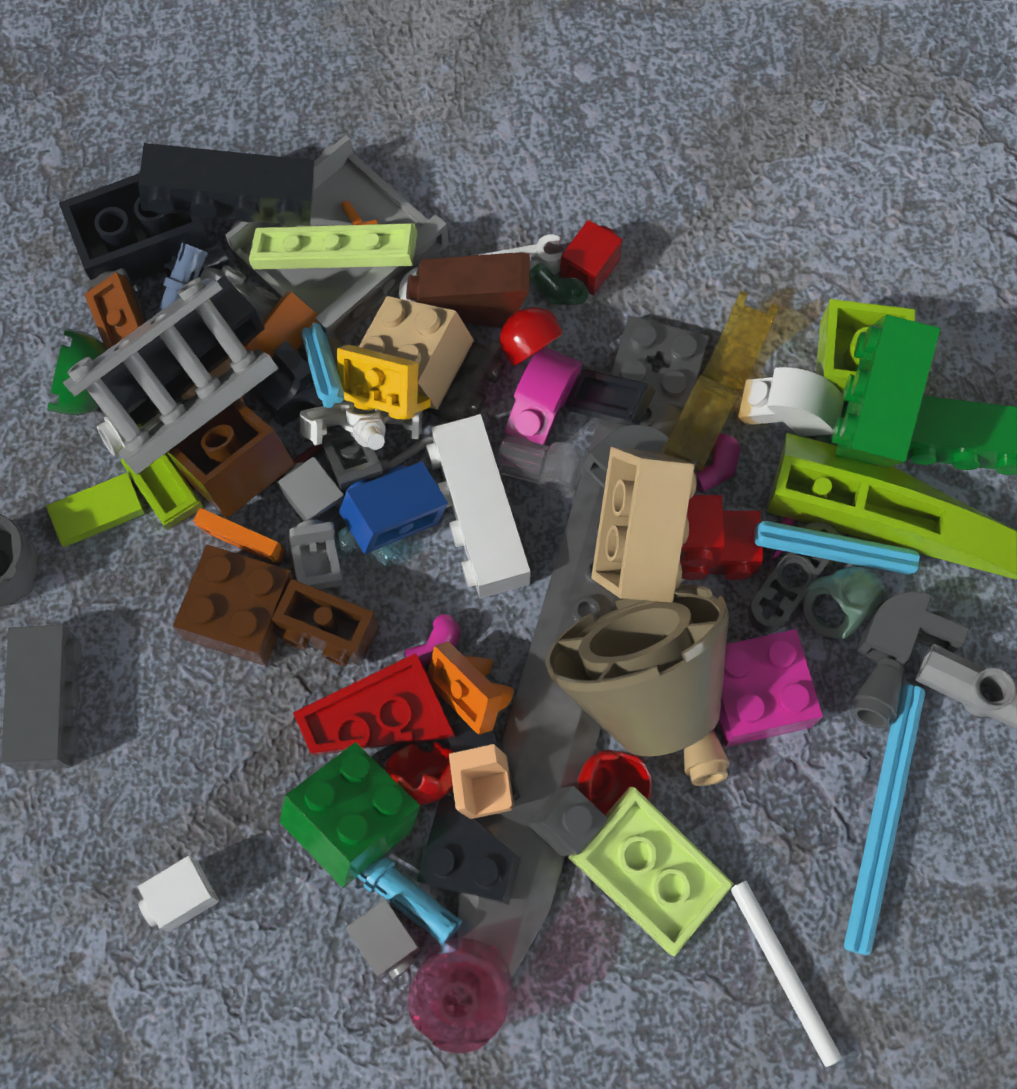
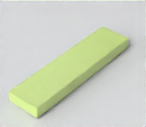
[249,223,417,269]

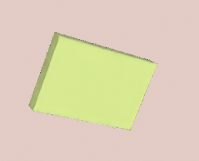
[568,787,734,957]

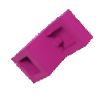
[504,347,583,449]

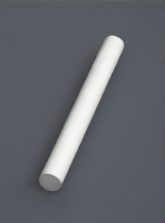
[730,881,842,1067]

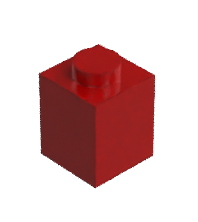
[560,220,623,296]

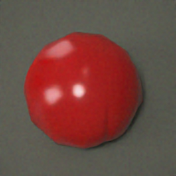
[499,307,563,365]
[384,742,455,805]
[578,749,651,815]

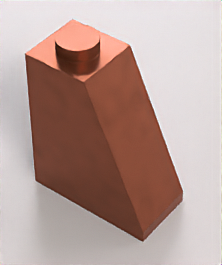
[406,252,530,328]

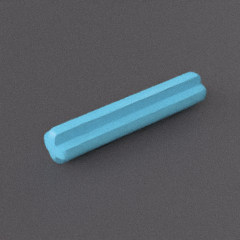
[301,323,344,408]

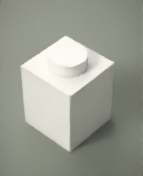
[137,856,220,932]

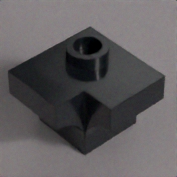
[252,341,323,427]

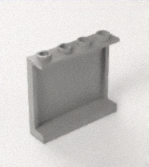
[226,135,449,340]

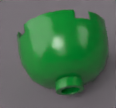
[47,328,107,416]

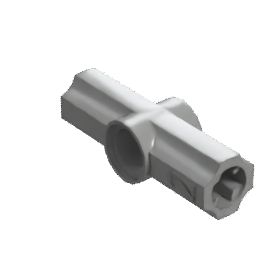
[915,644,1017,730]

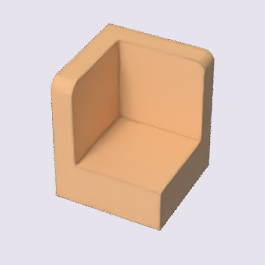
[449,744,514,819]

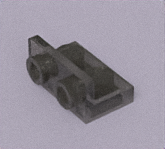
[425,341,506,422]

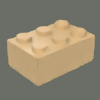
[591,447,696,603]

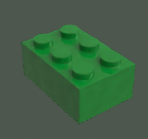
[832,314,940,468]

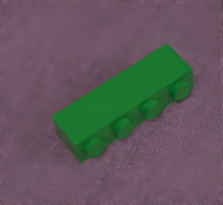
[907,396,1017,475]

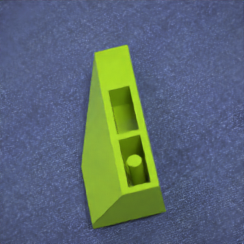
[766,433,1017,580]

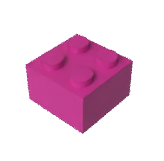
[718,629,823,748]

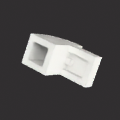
[738,367,844,437]

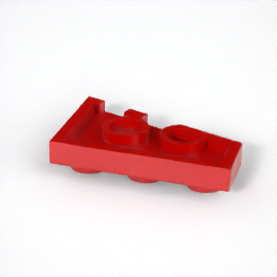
[293,653,456,756]

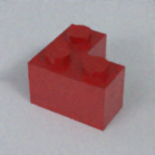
[679,495,763,580]

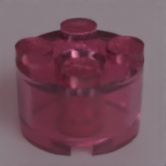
[408,938,512,1053]

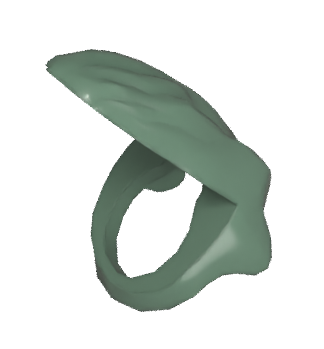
[802,566,885,639]

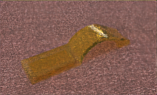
[664,291,779,471]

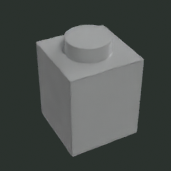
[278,457,344,523]
[345,899,420,980]

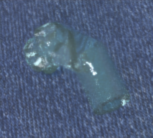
[335,526,401,567]

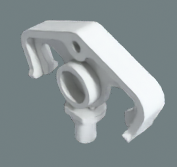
[300,401,422,450]

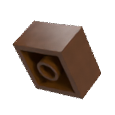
[167,399,295,519]
[173,544,295,667]

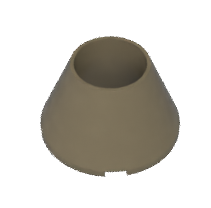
[546,585,729,757]

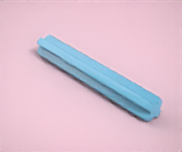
[754,521,920,575]

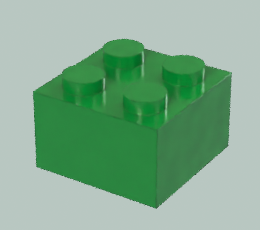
[280,742,420,888]

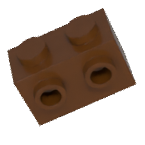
[272,579,379,667]

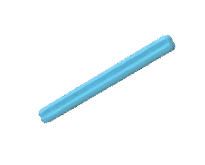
[844,684,925,955]

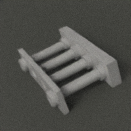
[63,277,279,475]

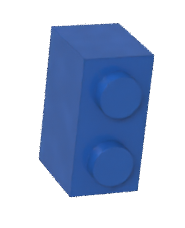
[339,461,448,555]

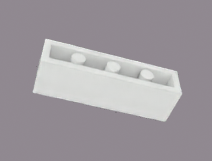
[426,414,530,599]

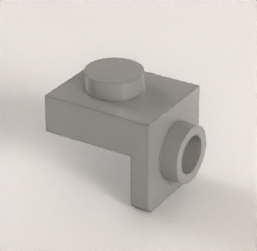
[289,520,342,589]

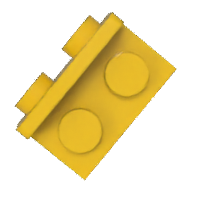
[337,344,431,420]

